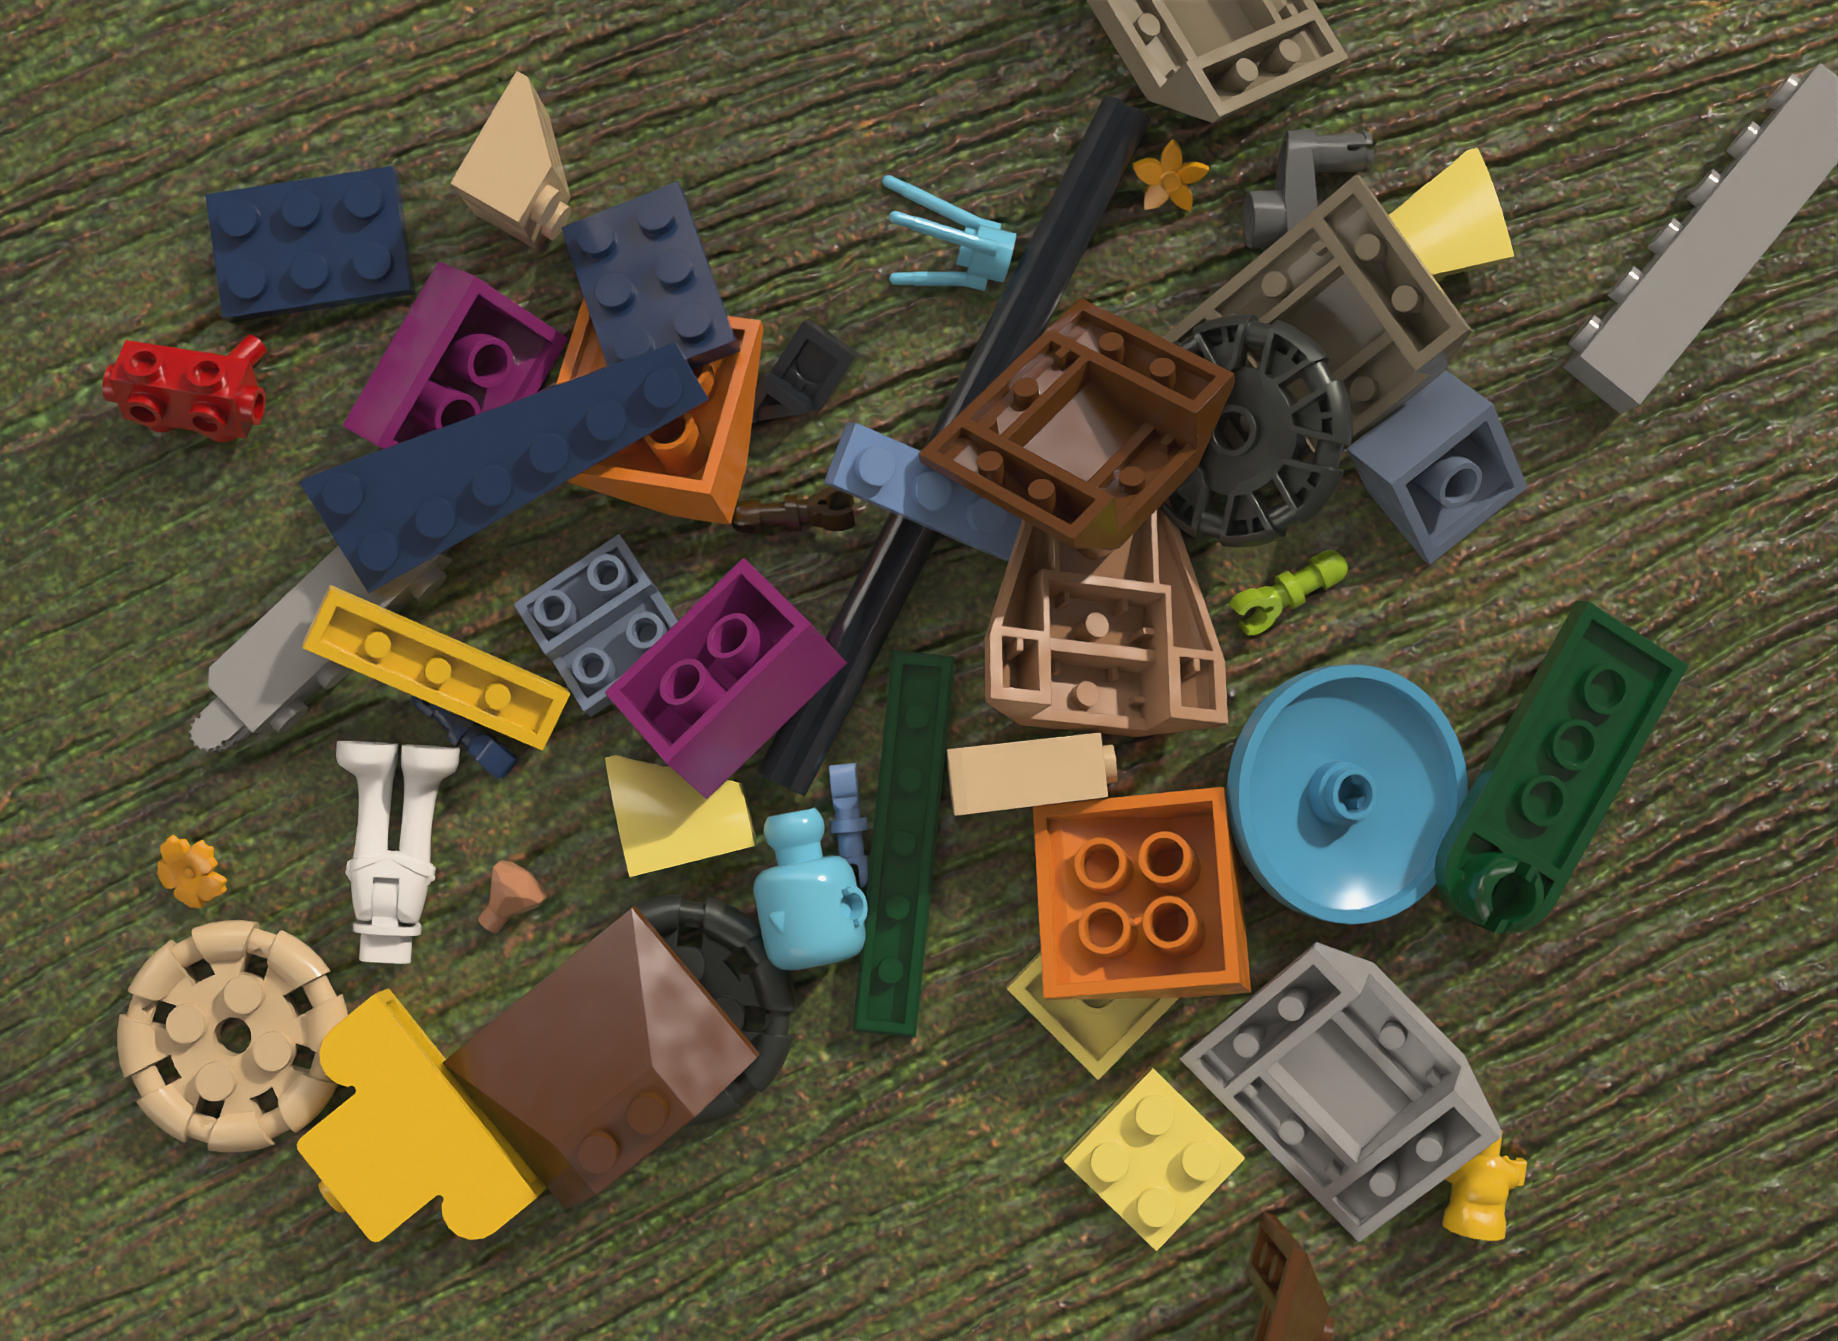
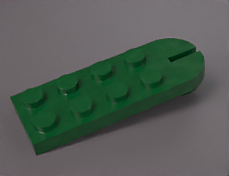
[1435,600,1688,934]

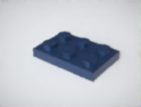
[205,166,416,323]
[561,181,740,370]

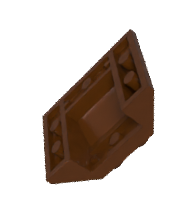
[918,298,1235,548]
[443,905,759,1209]
[1245,1211,1334,1341]

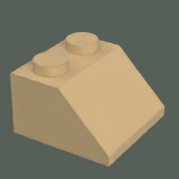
[450,71,571,251]

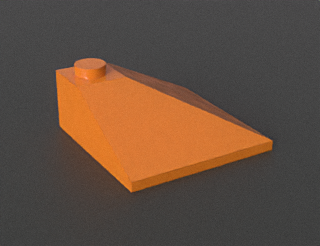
[556,297,764,525]

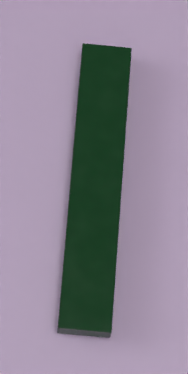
[852,650,955,1038]

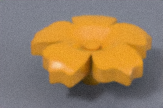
[157,835,227,909]

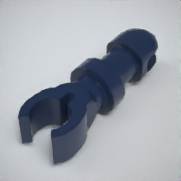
[411,695,520,779]

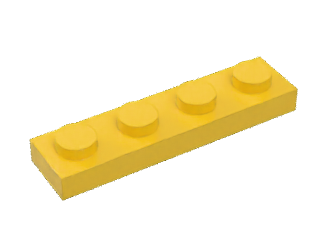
[302,585,570,751]

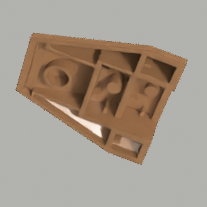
[984,499,1228,737]

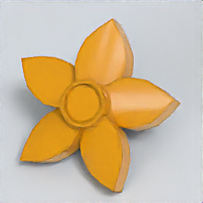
[1133,139,1210,212]

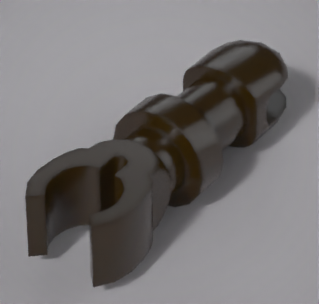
[732,487,856,535]

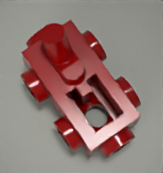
[102,335,267,442]

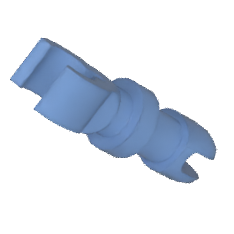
[829,763,869,888]

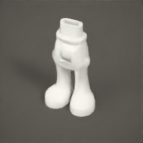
[336,741,460,964]

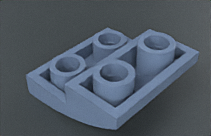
[514,534,678,717]

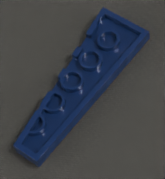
[299,341,708,594]

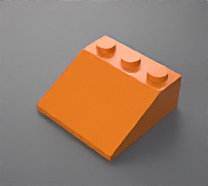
[1033,787,1251,1000]

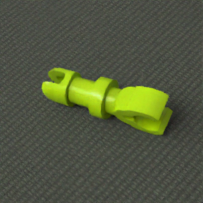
[1228,550,1348,635]

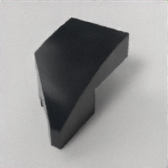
[752,318,861,423]

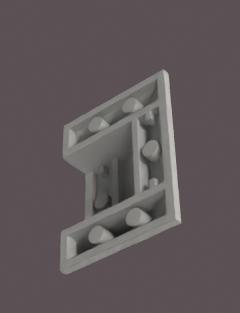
[1179,942,1502,1242]

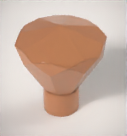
[478,860,547,933]

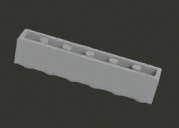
[1563,63,1838,414]

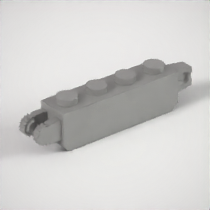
[189,546,453,752]

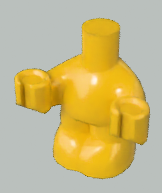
[1442,1130,1527,1241]

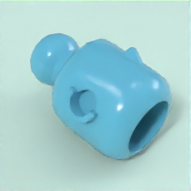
[754,808,868,970]

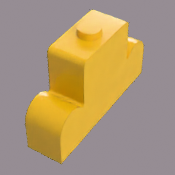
[297,988,547,1242]

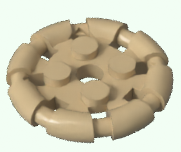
[117,920,348,1153]

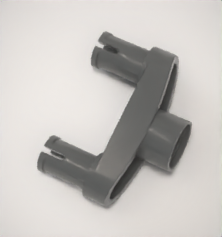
[1243,129,1374,249]

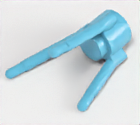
[882,175,1016,291]

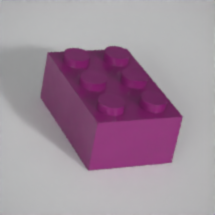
[604,558,847,799]

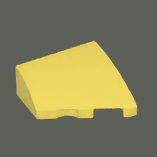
[605,755,758,877]

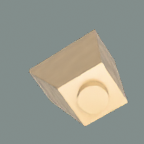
[946,733,1118,816]

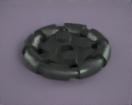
[1158,314,1352,548]
[589,894,797,1126]

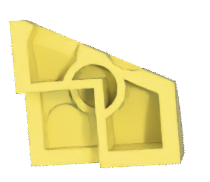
[1389,148,1514,282]

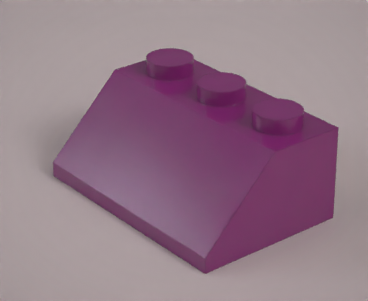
[342,261,568,449]

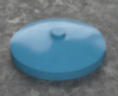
[1227,664,1468,924]

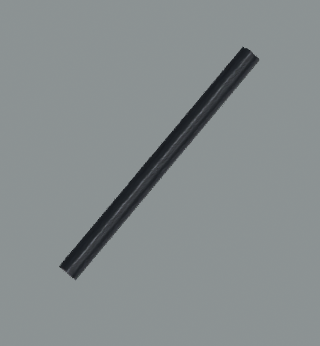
[757,96,1151,796]

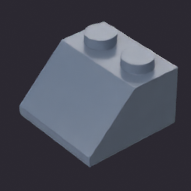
[1347,371,1527,565]

